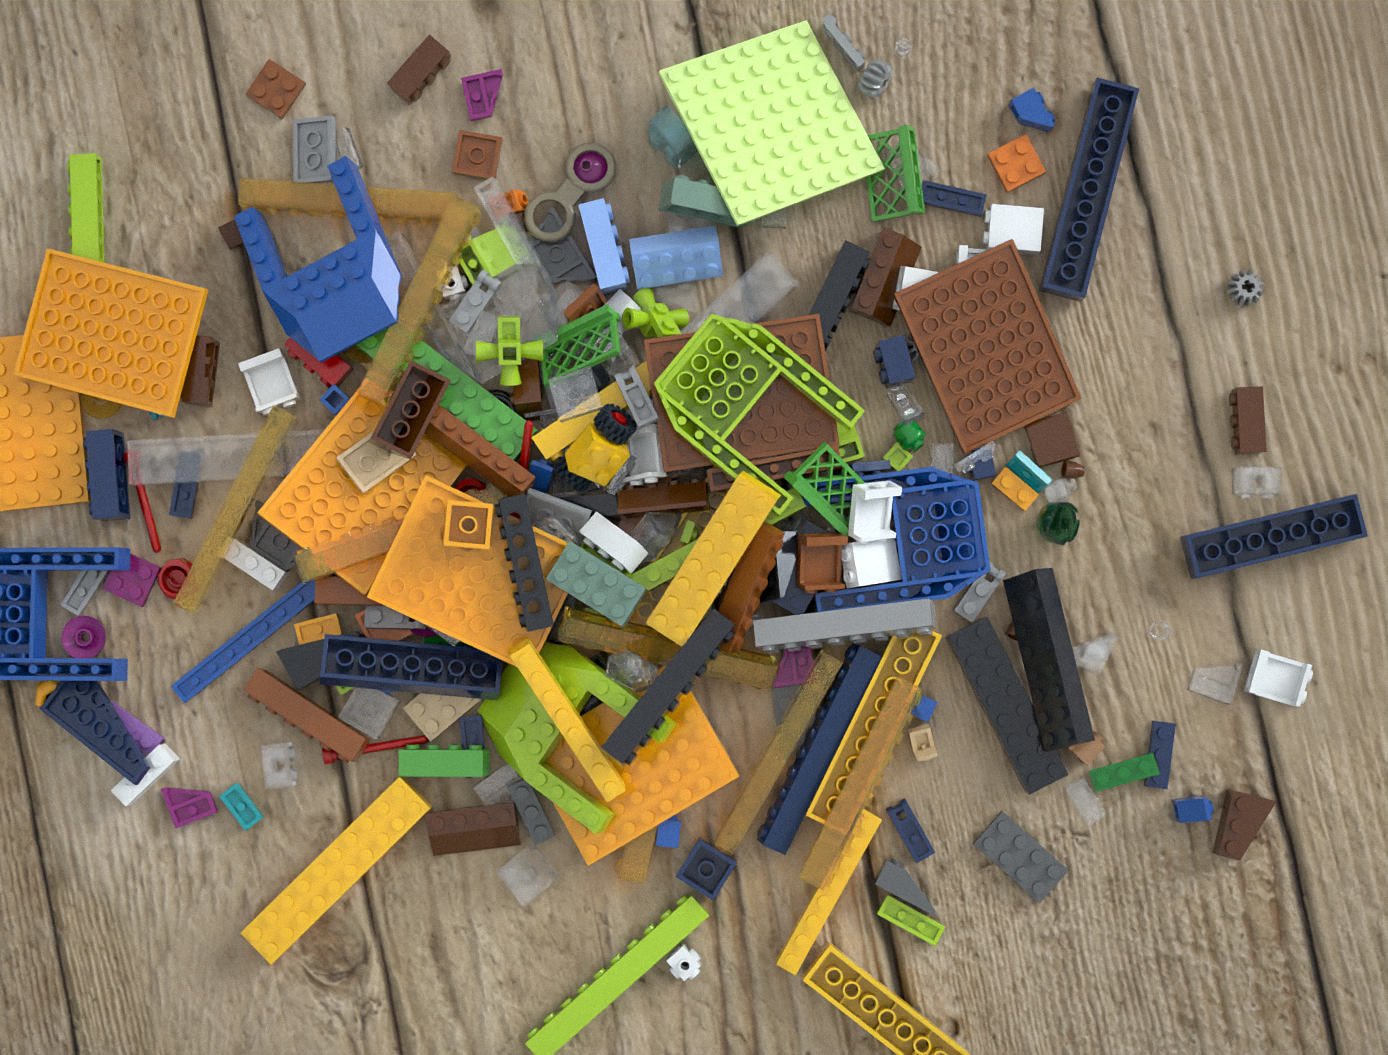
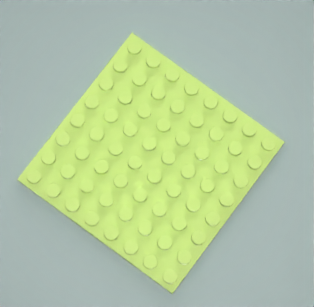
[658,20,885,226]

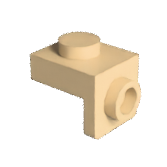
[907,723,938,762]

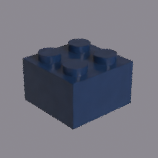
[873,335,915,389]
[676,837,737,901]

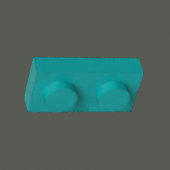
[1006,450,1052,494]
[219,782,264,831]

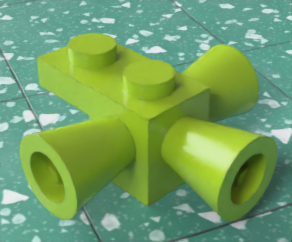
[622,288,689,338]
[476,316,543,386]

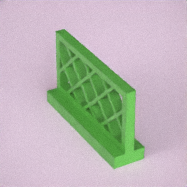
[866,125,925,222]
[535,304,621,388]
[783,441,865,535]

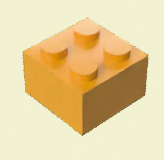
[443,500,493,549]

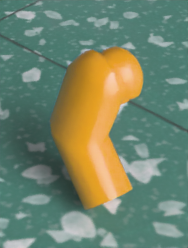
[35,680,60,706]

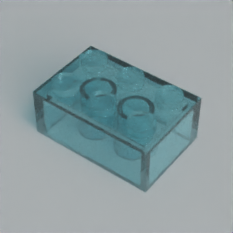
[647,105,697,169]

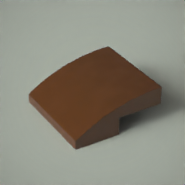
[1024,412,1080,468]

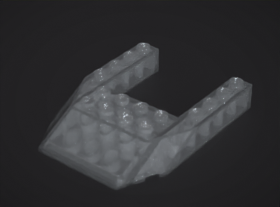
[387,177,558,384]

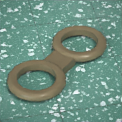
[524,142,616,242]

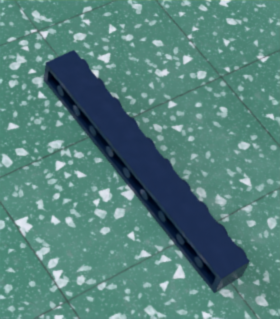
[756,643,882,855]

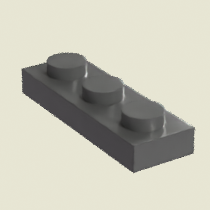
[507,778,555,846]

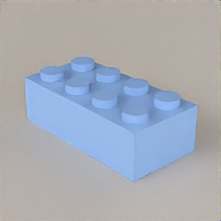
[579,198,630,296]
[629,226,723,290]

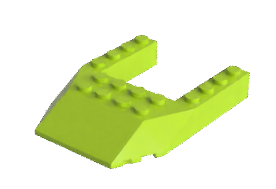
[654,314,865,517]
[477,642,677,834]

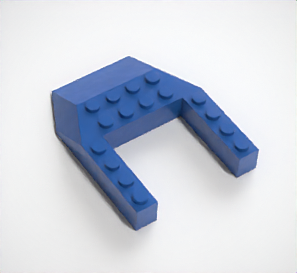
[234,156,402,363]
[801,467,991,612]
[0,547,130,681]

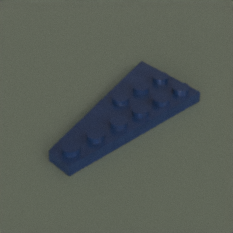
[40,681,151,785]

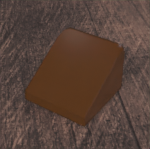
[218,219,244,250]

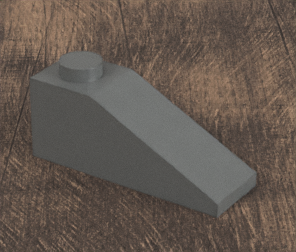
[873,858,936,915]

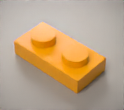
[991,466,1039,511]
[294,613,343,645]

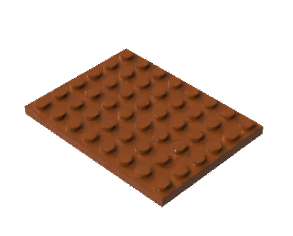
[893,239,1082,454]
[644,314,840,472]

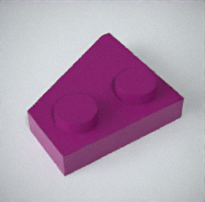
[461,69,503,122]
[774,647,816,688]
[161,787,218,829]

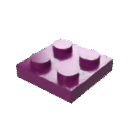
[102,553,162,607]

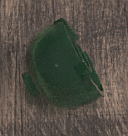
[1037,501,1080,545]

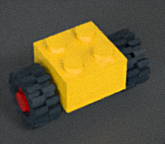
[555,403,637,492]

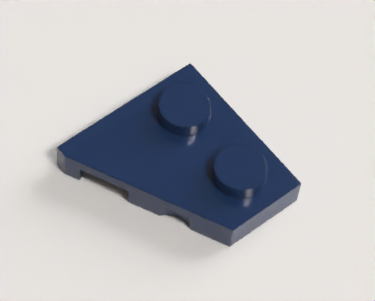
[832,460,891,477]

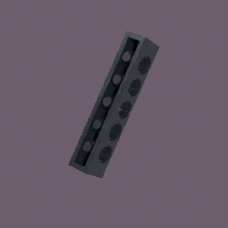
[494,494,554,632]

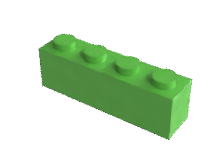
[398,744,490,777]

